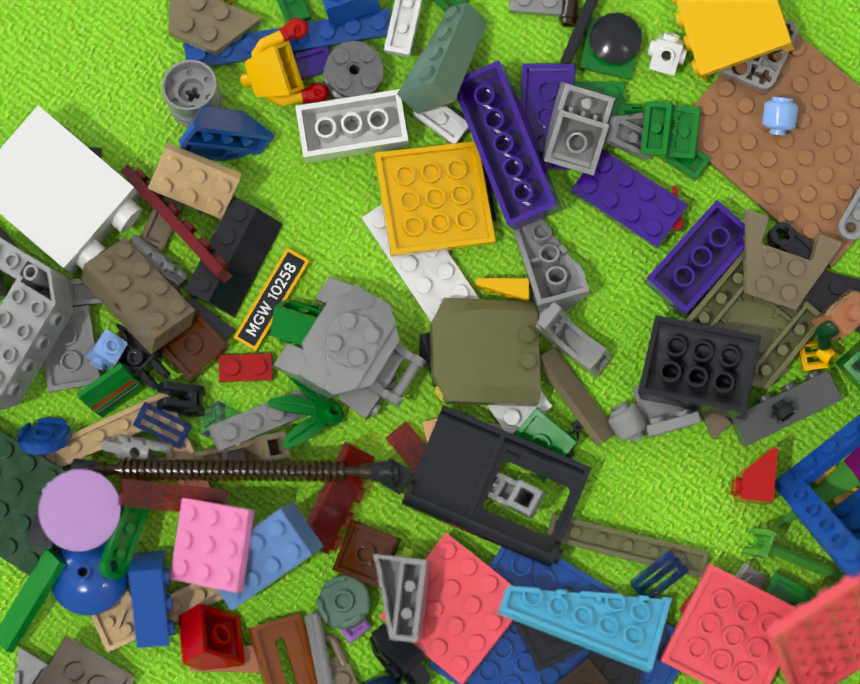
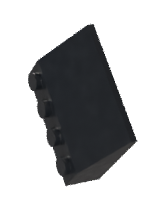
[638,315,762,420]

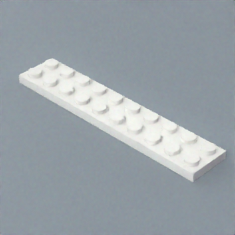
[361,204,552,434]

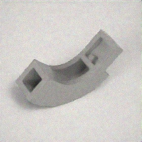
[535,302,613,378]
[487,471,545,519]

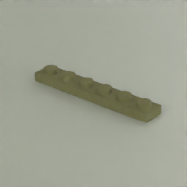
[547,513,709,578]

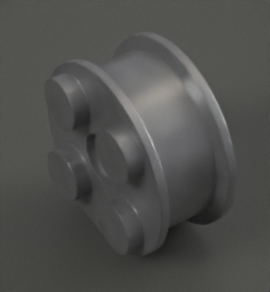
[323,41,383,99]

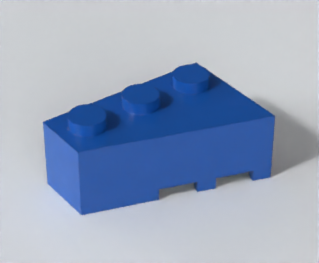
[128,550,175,648]

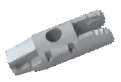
[129,235,187,290]
[102,434,173,460]

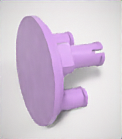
[38,469,121,551]

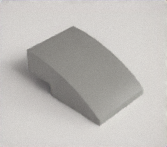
[543,82,615,176]

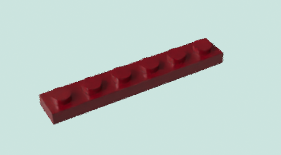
[120,164,232,283]

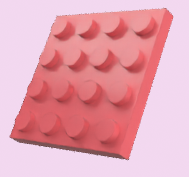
[379,533,515,684]
[660,563,797,684]

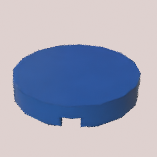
[17,417,72,455]

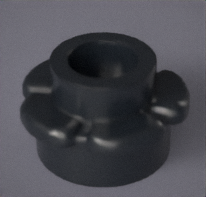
[771,399,796,423]

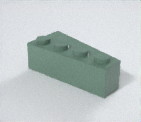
[397,2,487,114]

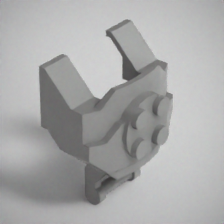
[273,277,426,407]

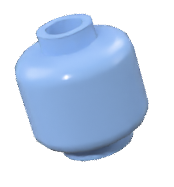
[762,96,799,135]

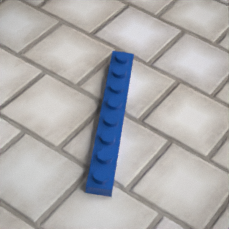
[183,8,391,68]

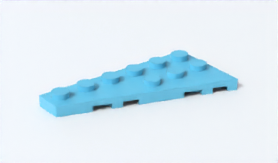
[497,586,672,673]

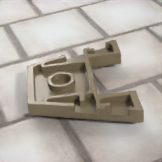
[743,209,842,310]

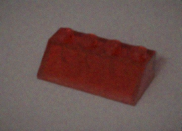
[307,442,376,555]

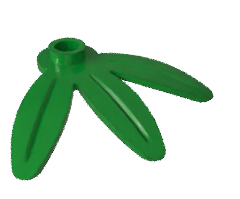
[268,375,344,448]

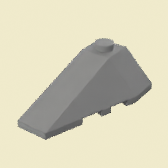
[513,219,590,316]

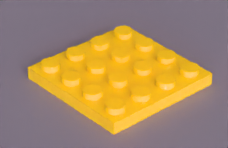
[374,141,496,257]

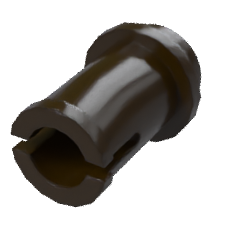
[558,0,579,28]

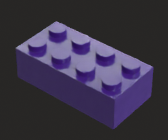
[644,200,745,317]

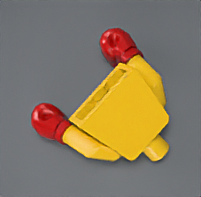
[240,18,329,106]

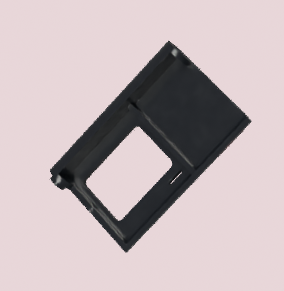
[401,405,592,567]

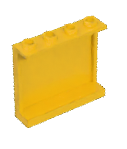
[671,0,795,82]

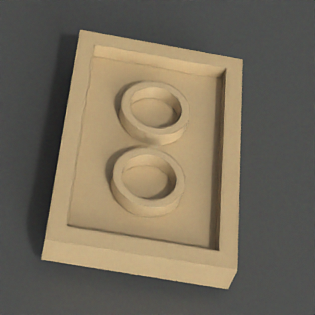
[148,142,242,219]

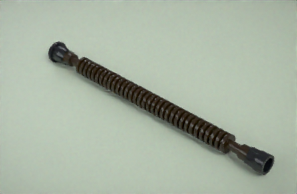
[71,458,400,485]

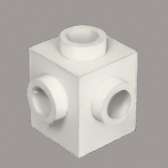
[647,32,687,76]

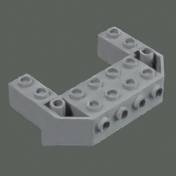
[0,237,74,410]

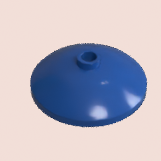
[51,539,129,616]

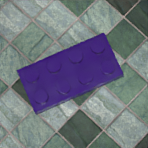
[521,63,576,170]
[571,149,688,249]

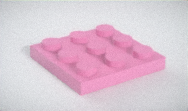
[170,498,255,592]

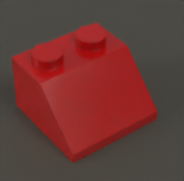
[730,448,778,505]
[179,603,245,671]

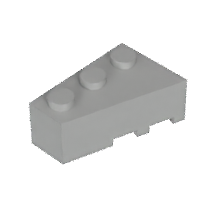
[373,554,431,643]

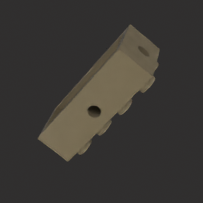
[81,237,195,354]

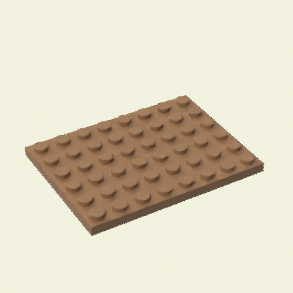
[693,28,860,269]

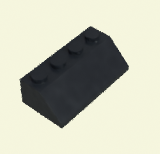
[185,196,283,318]

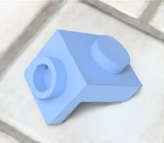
[84,330,127,370]

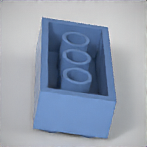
[216,502,324,610]

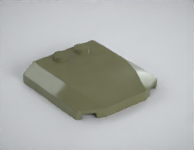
[685,249,820,390]
[430,298,541,407]

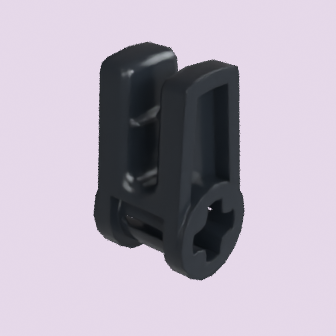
[766,222,813,260]
[156,381,205,417]

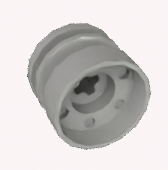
[162,59,224,127]

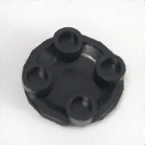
[590,13,642,65]

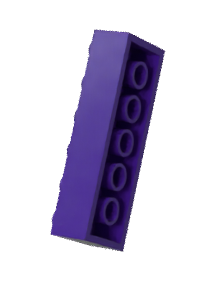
[457,60,563,230]

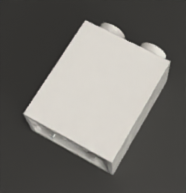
[0,106,142,275]

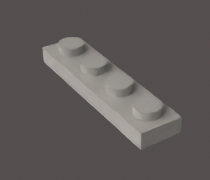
[208,389,309,452]

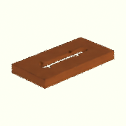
[248,613,318,684]

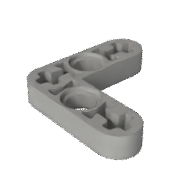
[716,20,798,92]

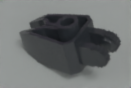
[116,324,171,391]
[369,623,431,684]

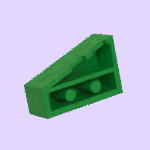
[270,299,322,346]

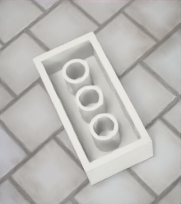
[295,89,409,163]

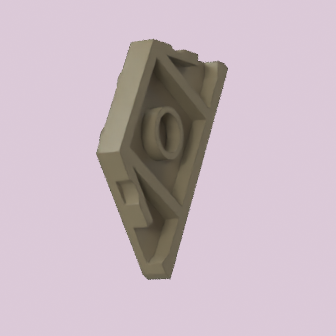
[169,0,261,56]

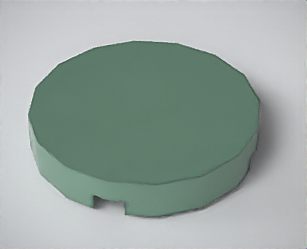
[317,575,371,630]

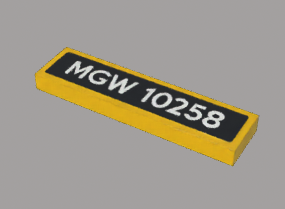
[233,248,310,352]

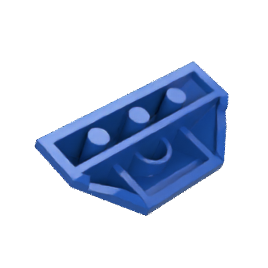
[179,105,274,161]

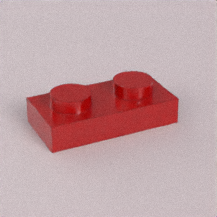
[219,353,273,383]

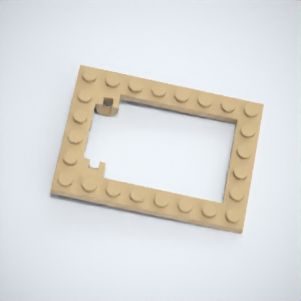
[41,393,223,653]

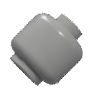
[608,401,648,443]

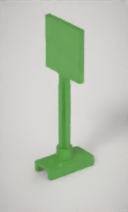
[741,528,846,583]

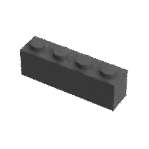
[729,370,842,447]

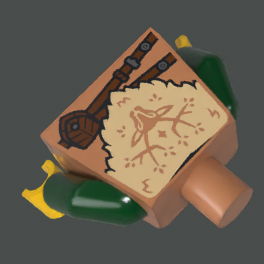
[811,290,860,365]

